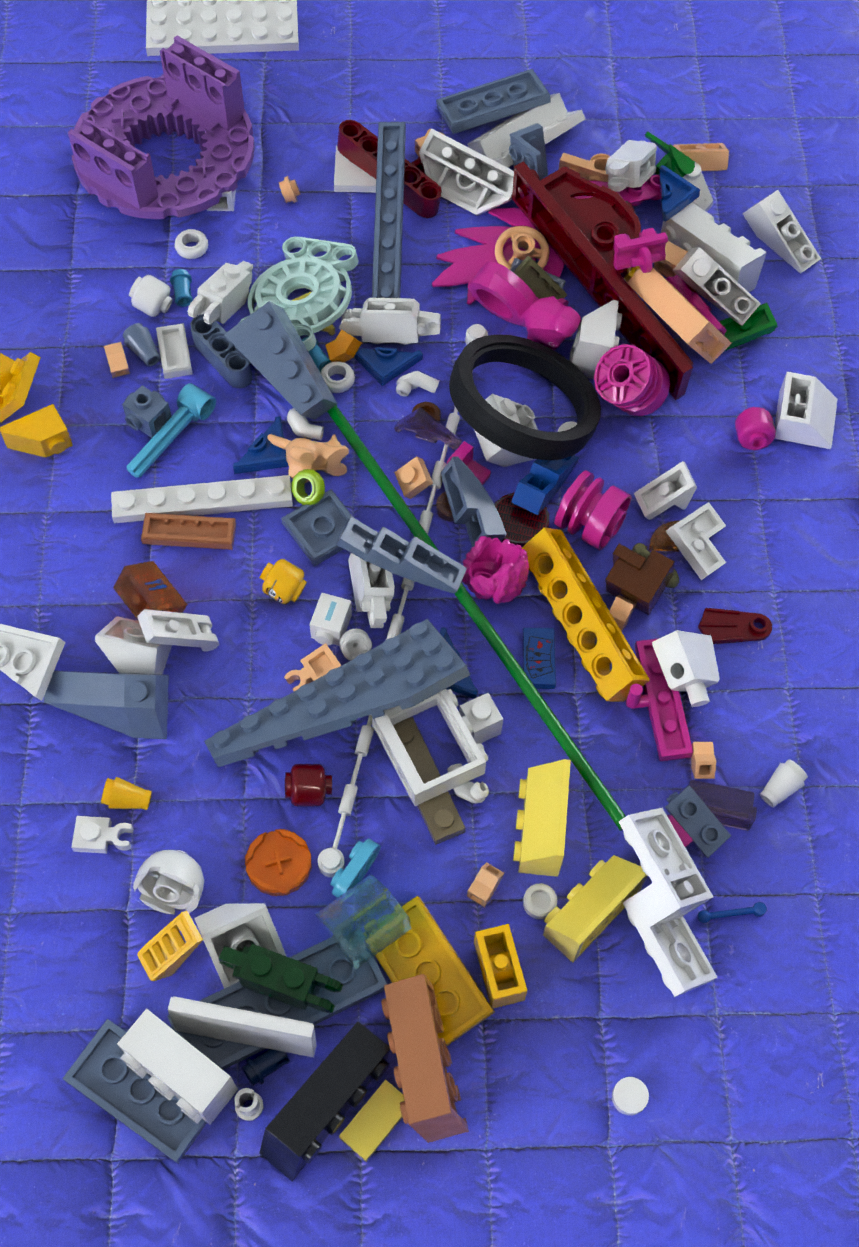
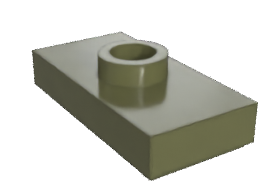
[513,256,567,300]

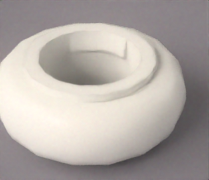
[175,229,208,259]
[321,361,355,393]

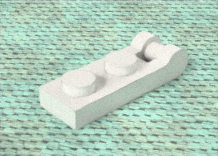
[137,609,219,651]

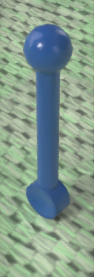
[698,902,767,923]

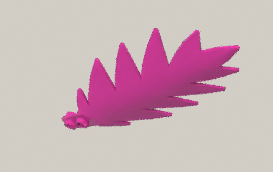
[432,175,661,305]

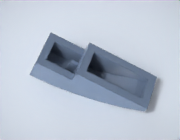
[441,457,507,547]

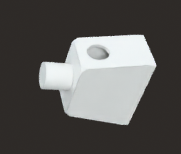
[652,630,720,707]

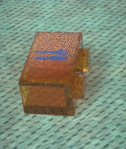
[113,561,188,621]

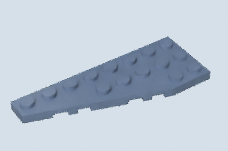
[204,619,470,767]

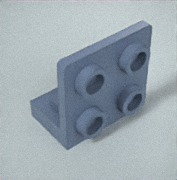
[509,123,548,180]

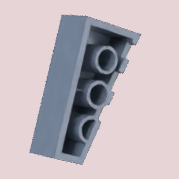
[224,301,338,420]

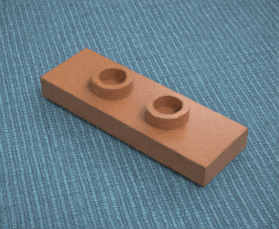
[141,513,236,550]

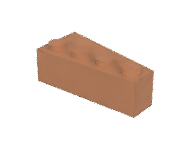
[381,974,469,1143]

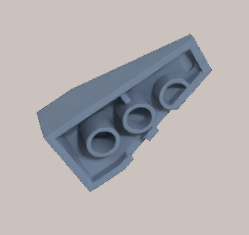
[44,671,169,739]

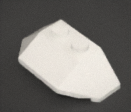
[419,128,514,216]

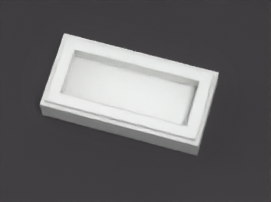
[156,323,193,379]

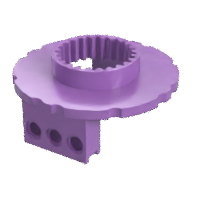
[68,35,255,219]

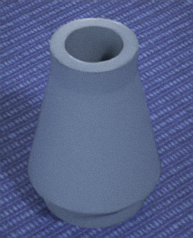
[123,323,161,367]

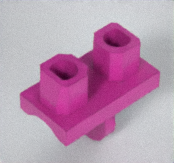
[613,228,668,273]

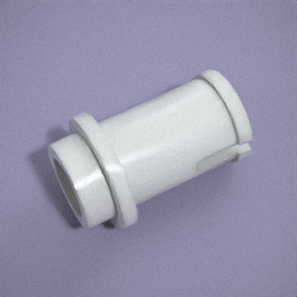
[234,1088,264,1121]

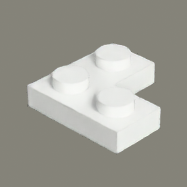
[666,502,726,580]

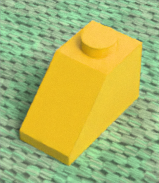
[0,404,73,458]

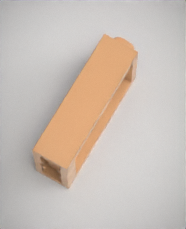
[627,267,731,364]

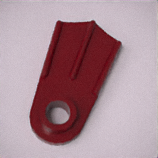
[698,608,772,644]

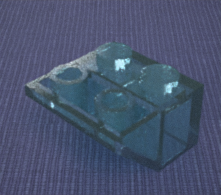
[315,874,412,970]

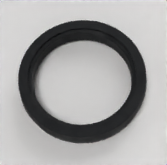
[449,335,601,460]

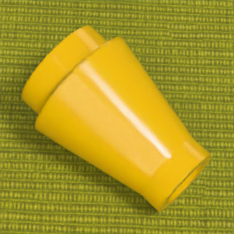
[101,777,152,810]

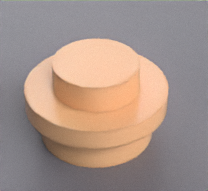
[279,176,301,203]

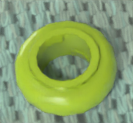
[291,469,325,505]

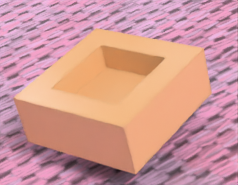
[394,456,433,499]

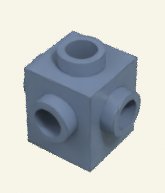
[122,385,171,438]

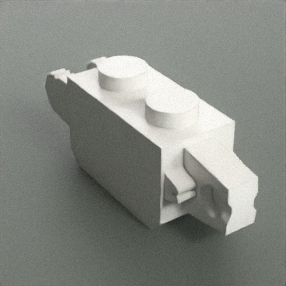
[605,140,657,192]
[187,261,253,325]
[339,298,441,345]
[348,553,395,628]

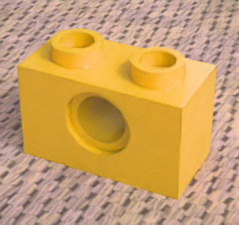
[474,924,527,1009]

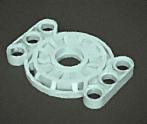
[238,237,359,351]

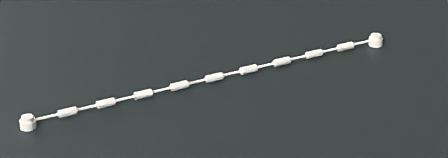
[318,324,488,877]

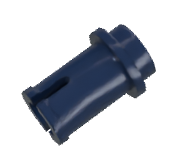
[242,1049,290,1086]

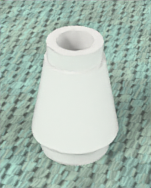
[759,759,808,808]

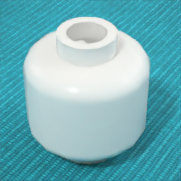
[129,275,173,317]

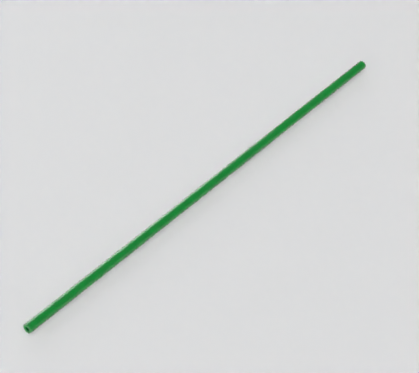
[327,405,626,831]

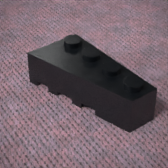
[259,1022,391,1181]

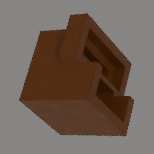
[605,543,675,615]

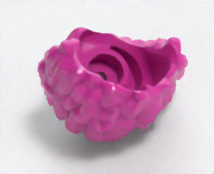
[462,536,529,604]

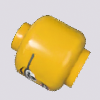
[259,559,307,604]

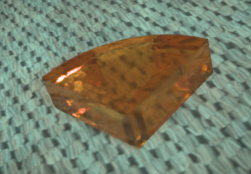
[649,521,679,552]

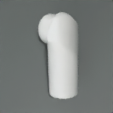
[396,371,439,397]
[287,408,324,441]
[447,763,489,804]

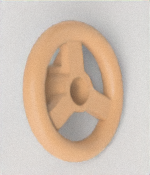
[495,226,549,270]

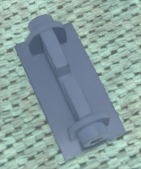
[665,785,731,858]

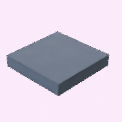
[281,489,353,567]

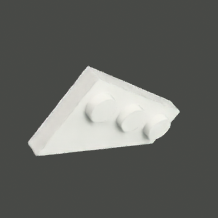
[0,624,65,701]

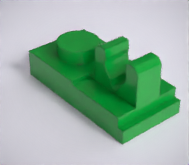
[719,303,778,351]

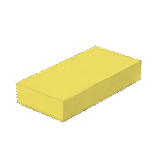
[339,1079,404,1162]

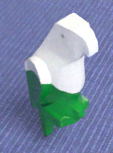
[645,131,713,212]

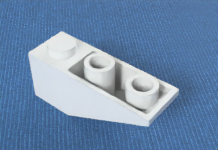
[742,190,821,274]
[672,247,761,326]

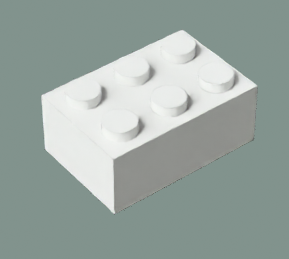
[117,1008,238,1125]

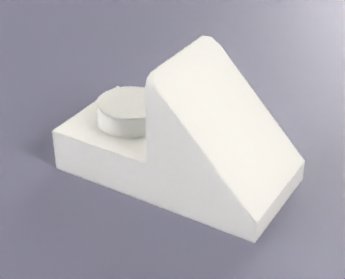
[634,461,697,520]

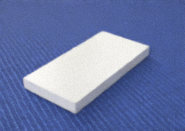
[168,996,317,1058]

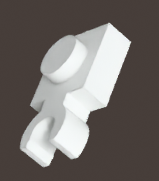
[71,816,134,854]

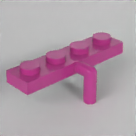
[626,638,693,761]

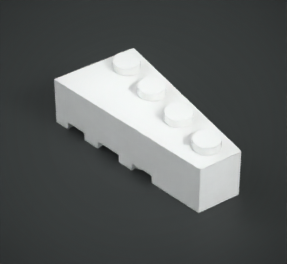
[661,202,767,292]

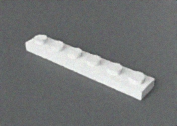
[111,475,293,523]

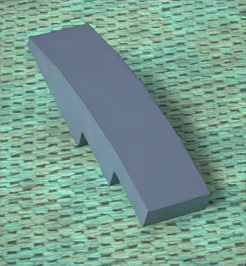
[336,516,467,594]

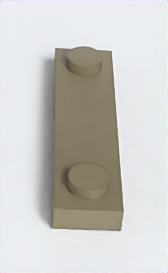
[393,717,466,845]

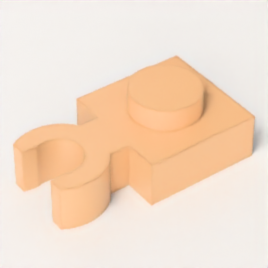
[284,643,341,691]

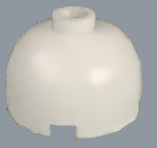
[133,850,205,915]

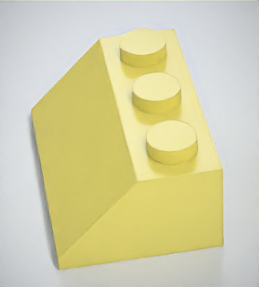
[513,759,571,877]
[543,855,647,963]

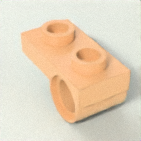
[559,152,610,182]

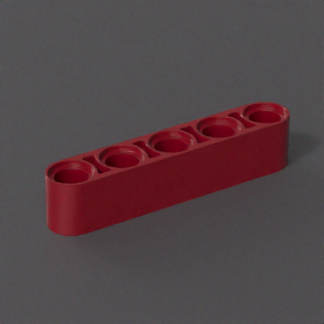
[337,120,442,218]

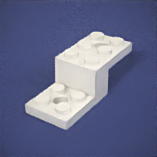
[619,808,717,997]

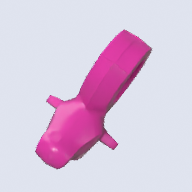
[469,261,581,350]

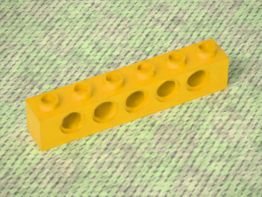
[522,527,650,702]

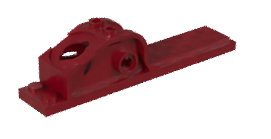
[512,161,693,400]

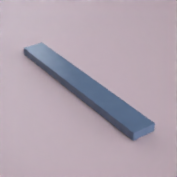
[372,122,406,298]

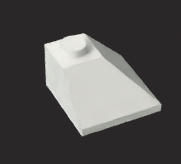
[95,616,172,674]
[194,903,286,989]

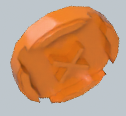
[245,829,312,896]

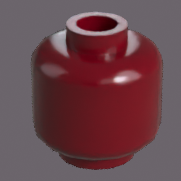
[285,764,332,807]

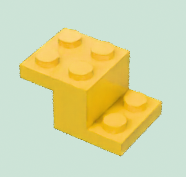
[0,352,41,423]

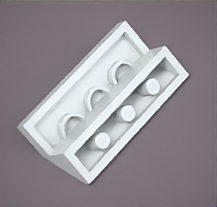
[467,93,586,167]

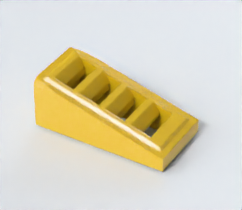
[137,911,203,981]

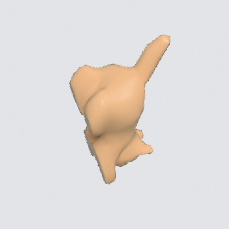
[267,434,349,483]

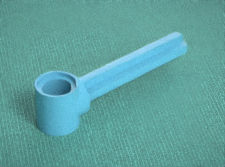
[127,383,216,478]

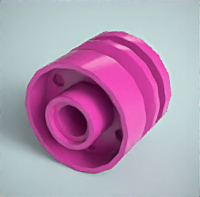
[594,344,670,416]
[554,470,632,551]

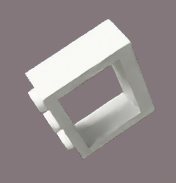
[371,689,488,806]

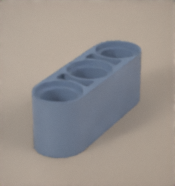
[190,314,252,388]

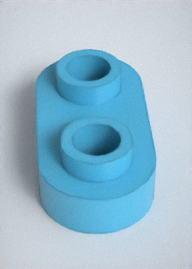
[330,838,381,902]

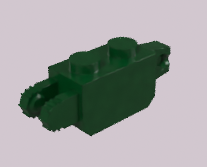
[218,944,343,1014]

